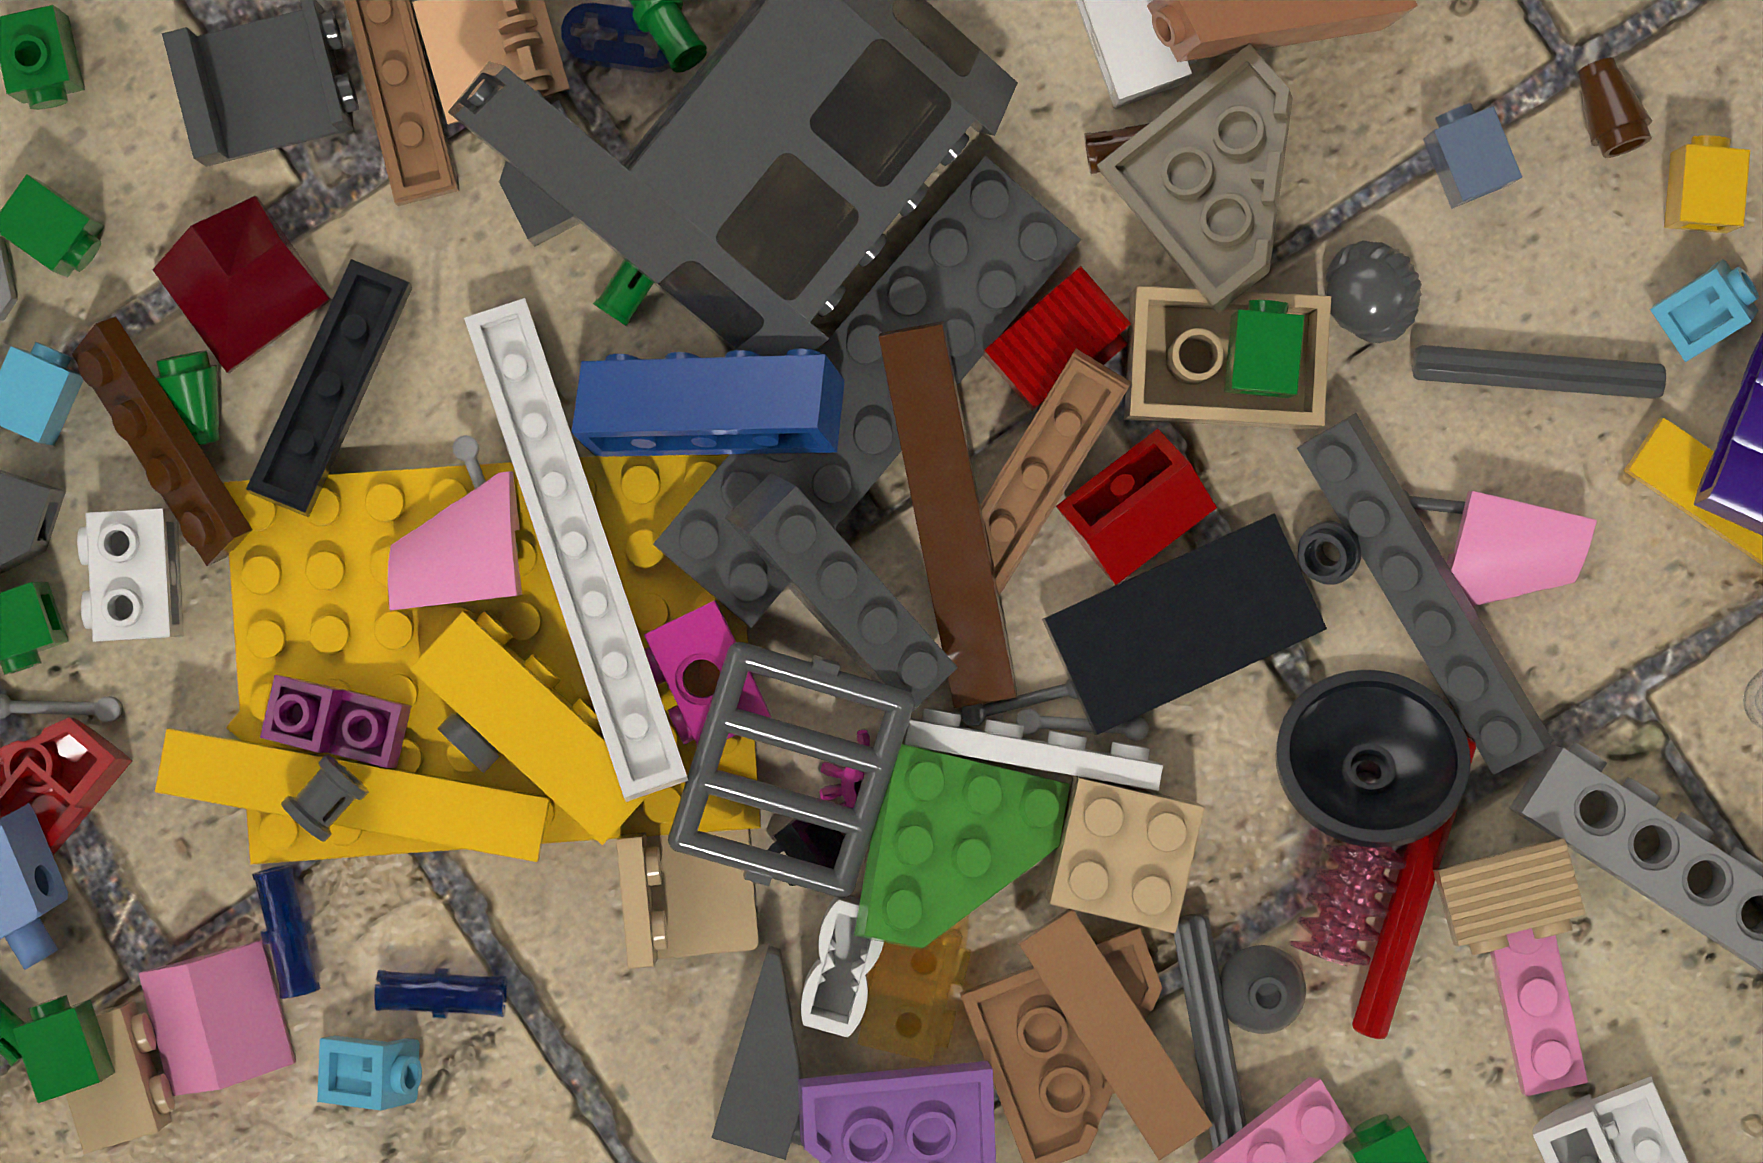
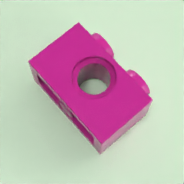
[644,600,772,745]

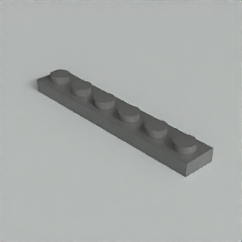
[1297,413,1553,775]

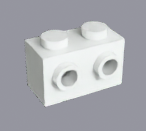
[77,508,183,642]

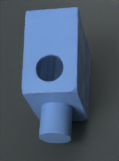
[0,803,68,970]

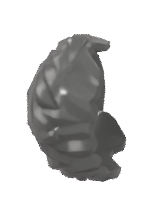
[1326,241,1422,343]

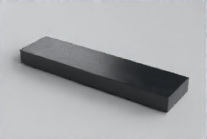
[246,259,412,518]

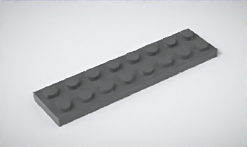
[652,156,1081,628]

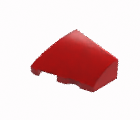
[0,717,133,856]

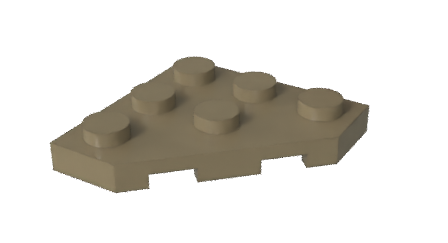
[1097,44,1293,314]

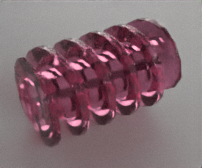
[1289,843,1407,967]

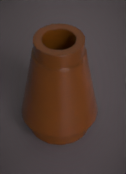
[1578,57,1652,158]

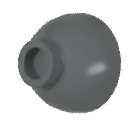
[1220,945,1306,1034]

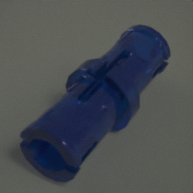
[252,864,321,999]
[374,968,507,1019]

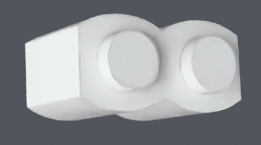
[801,896,884,1038]

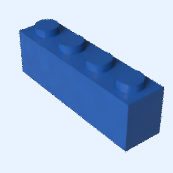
[572,348,845,457]

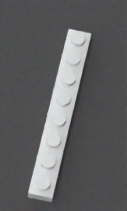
[464,298,688,802]

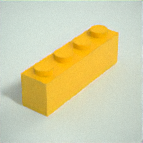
[410,610,649,845]

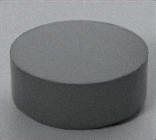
[437,713,499,773]

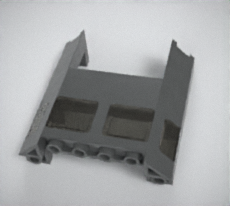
[448,0,1018,356]

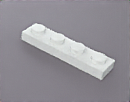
[904,708,1163,791]

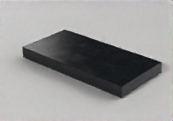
[1042,513,1327,735]

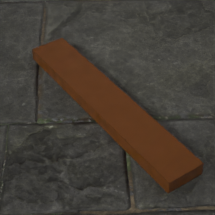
[878,321,1017,708]

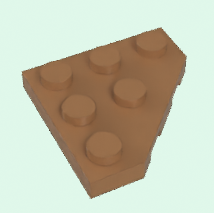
[960,926,1162,1163]

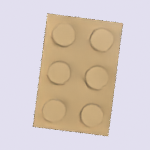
[1124,286,1331,430]

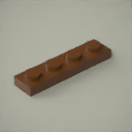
[71,316,253,566]

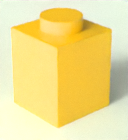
[1664,135,1750,234]

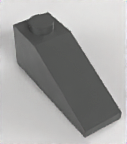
[712,946,803,1160]

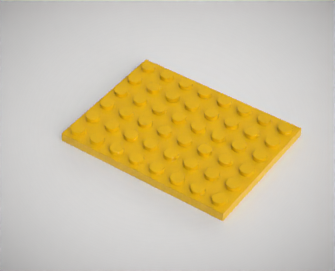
[224,454,761,865]

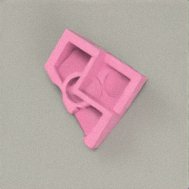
[388,471,522,610]
[1447,491,1597,606]

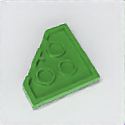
[854,744,1070,948]

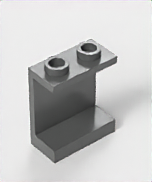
[162,0,359,167]

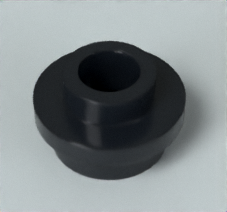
[1298,521,1361,585]

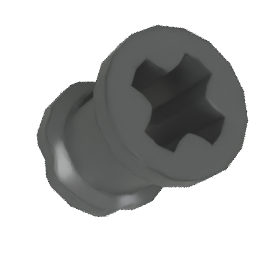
[281,755,369,842]

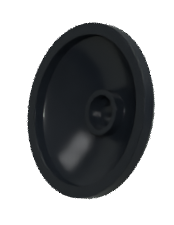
[1275,670,1471,848]

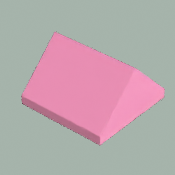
[138,939,296,1096]

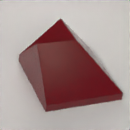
[152,196,332,373]

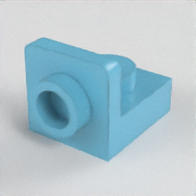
[1650,259,1759,362]
[317,1035,422,1111]

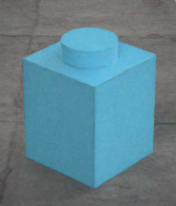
[0,342,83,446]

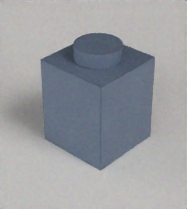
[1423,103,1522,209]

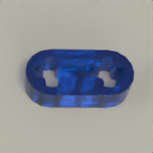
[561,3,670,73]

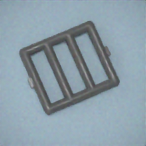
[668,642,915,898]

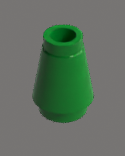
[155,350,221,445]

